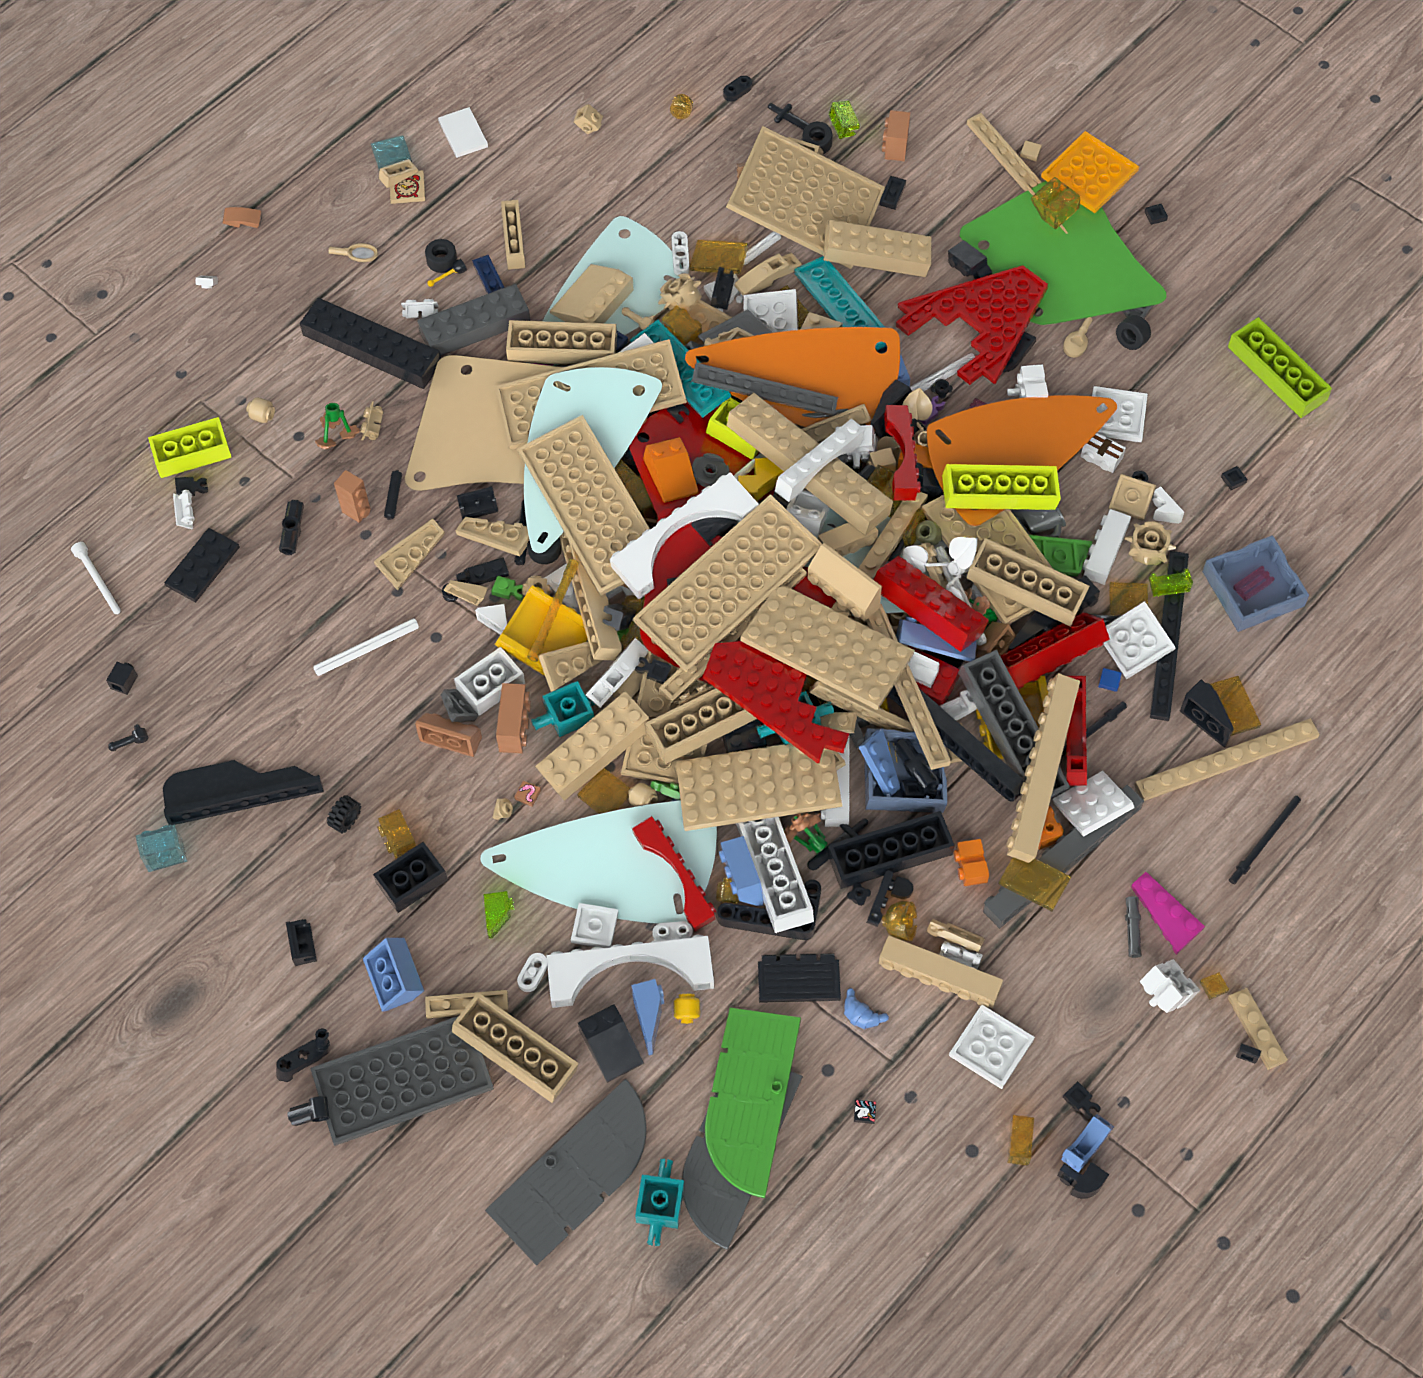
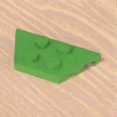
[1029,535,1093,577]

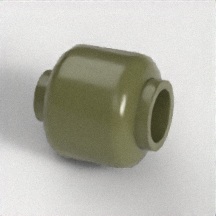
[915,520,942,546]

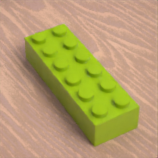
[1228,317,1332,418]

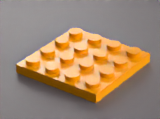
[1041,131,1139,213]

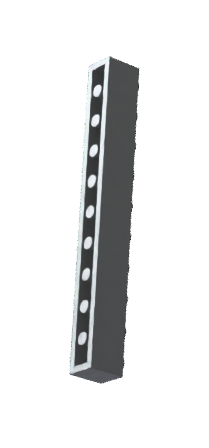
[983,785,1144,929]

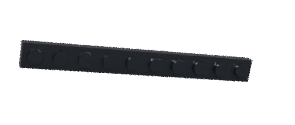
[1150,551,1189,721]

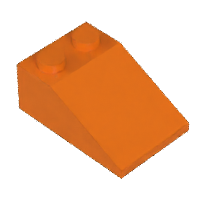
[643,437,698,503]

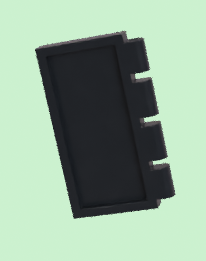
[758,953,841,1003]

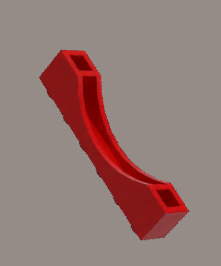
[884,405,920,501]
[1067,676,1087,786]
[632,816,716,932]

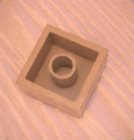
[882,110,910,161]

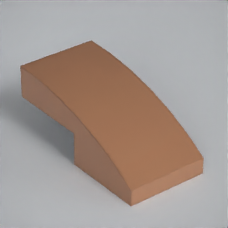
[222,207,261,228]

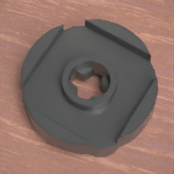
[692,453,729,487]

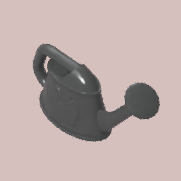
[1010,506,1066,538]

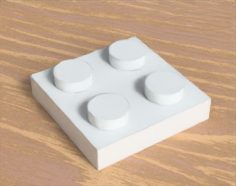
[571,903,619,948]

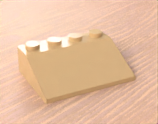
[550,264,633,324]

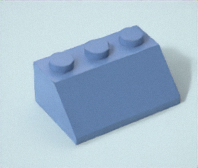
[719,836,764,907]
[363,938,424,1012]

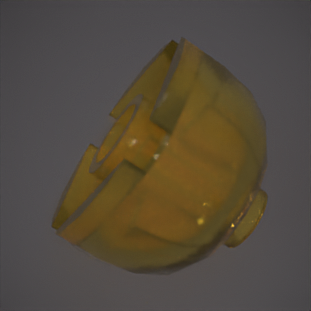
[882,901,917,942]

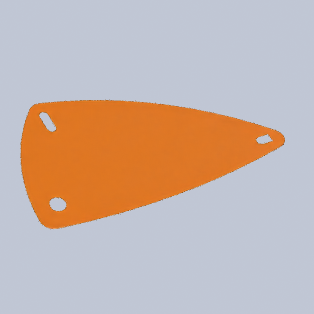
[685,327,900,427]
[927,395,1117,526]

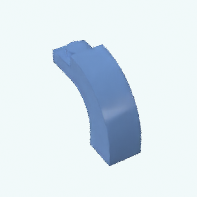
[1061,1114,1114,1172]

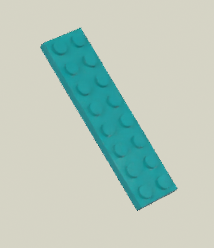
[794,256,887,351]
[630,320,731,418]

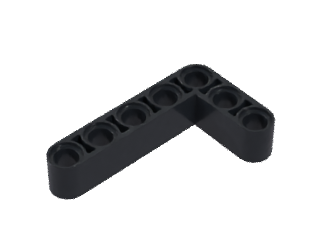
[717,879,821,940]

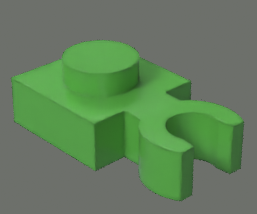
[491,576,523,601]
[650,781,681,800]

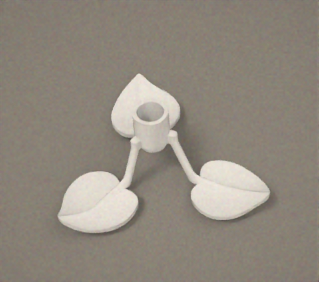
[903,537,977,601]

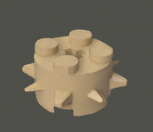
[658,273,702,313]
[1125,521,1176,565]

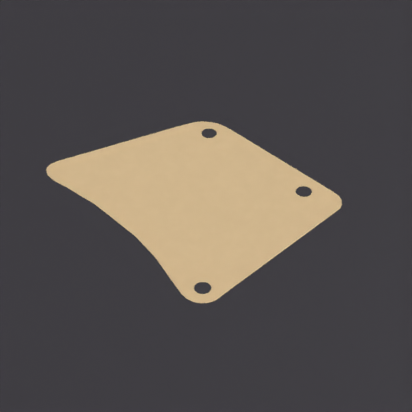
[405,355,561,491]

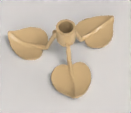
[877,388,951,464]

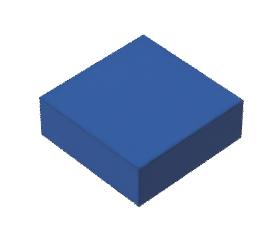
[1098,668,1122,692]

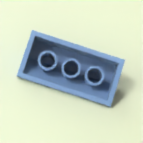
[896,617,976,662]

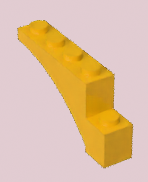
[738,458,784,502]

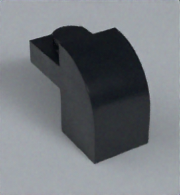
[1057,1162,1109,1199]

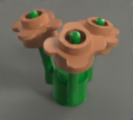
[783,812,828,854]

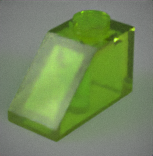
[483,891,514,939]

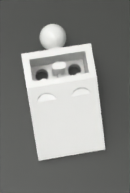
[786,490,830,539]

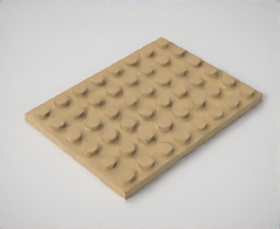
[726,126,885,269]

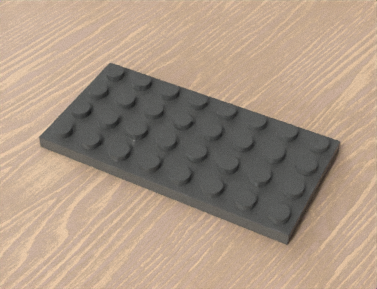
[310,1016,494,1146]

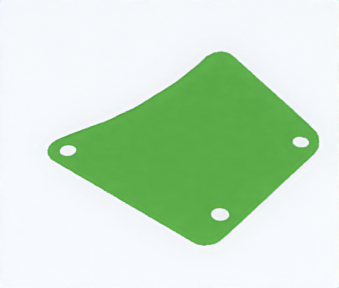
[960,181,1166,325]

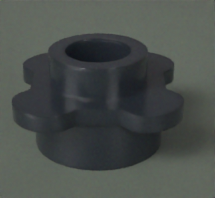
[931,379,953,398]
[847,883,871,906]

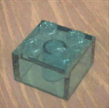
[136,825,188,872]

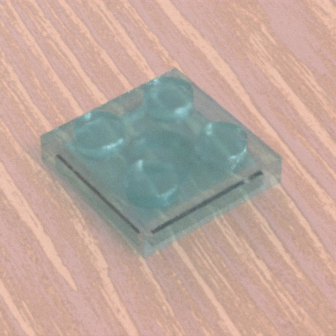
[371,135,412,171]

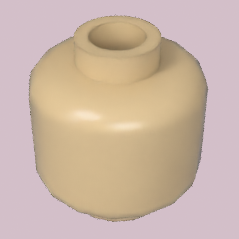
[246,397,275,423]
[628,783,658,807]

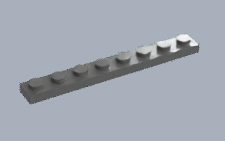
[691,363,838,416]

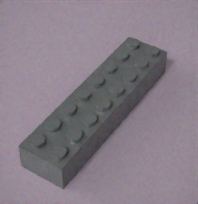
[958,650,1070,799]

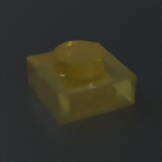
[1200,972,1229,1000]

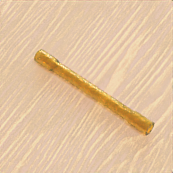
[527,559,580,662]

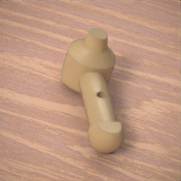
[622,307,655,330]

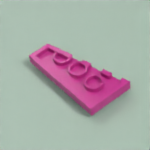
[1131,872,1205,955]

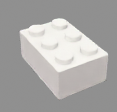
[454,647,525,716]

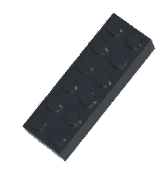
[827,811,955,889]

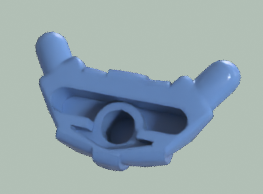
[844,988,889,1030]

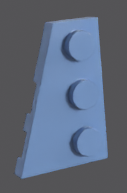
[859,728,901,797]

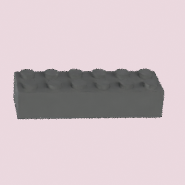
[417,284,531,356]

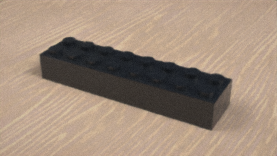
[300,297,441,389]

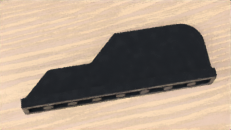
[163,760,324,826]

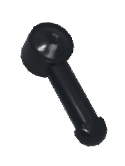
[108,724,148,751]

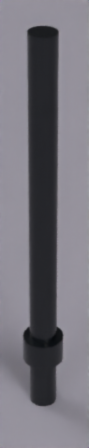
[1061,701,1127,758]
[1229,796,1301,884]

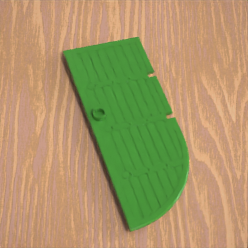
[705,1008,801,1198]

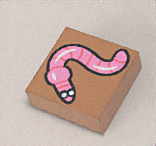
[514,781,541,807]

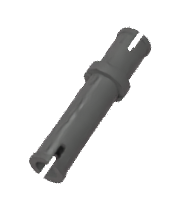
[1125,896,1142,958]

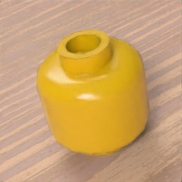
[673,994,700,1024]

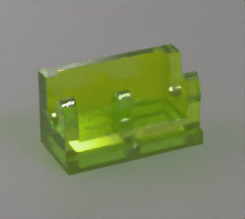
[829,101,860,139]
[1149,569,1193,597]

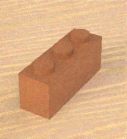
[334,470,371,523]

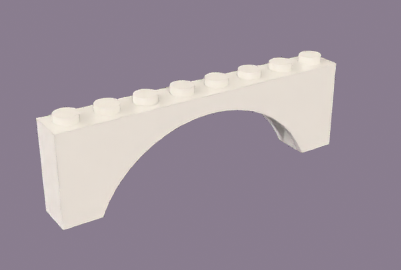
[610,472,759,599]
[546,935,714,1008]

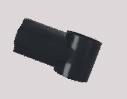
[288,1096,330,1126]

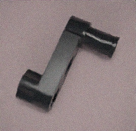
[276,1028,330,1082]

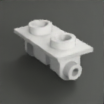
[401,299,439,319]
[173,490,195,529]
[939,941,983,969]

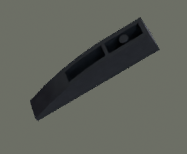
[1008,575,1100,652]

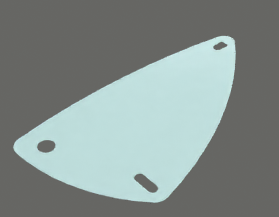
[529,216,683,366]
[524,367,662,553]
[480,800,717,924]

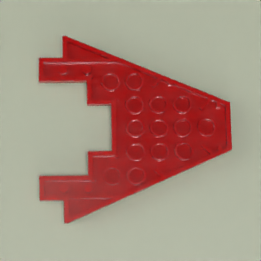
[896,265,1048,385]
[703,641,849,763]

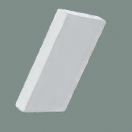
[438,107,488,158]

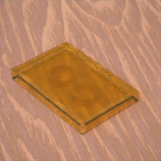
[689,240,748,274]
[1210,676,1261,736]
[998,857,1071,912]

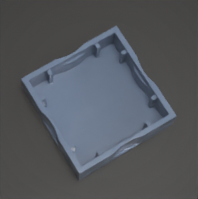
[1202,535,1309,632]
[864,729,947,813]

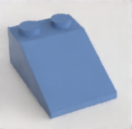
[631,979,664,1055]

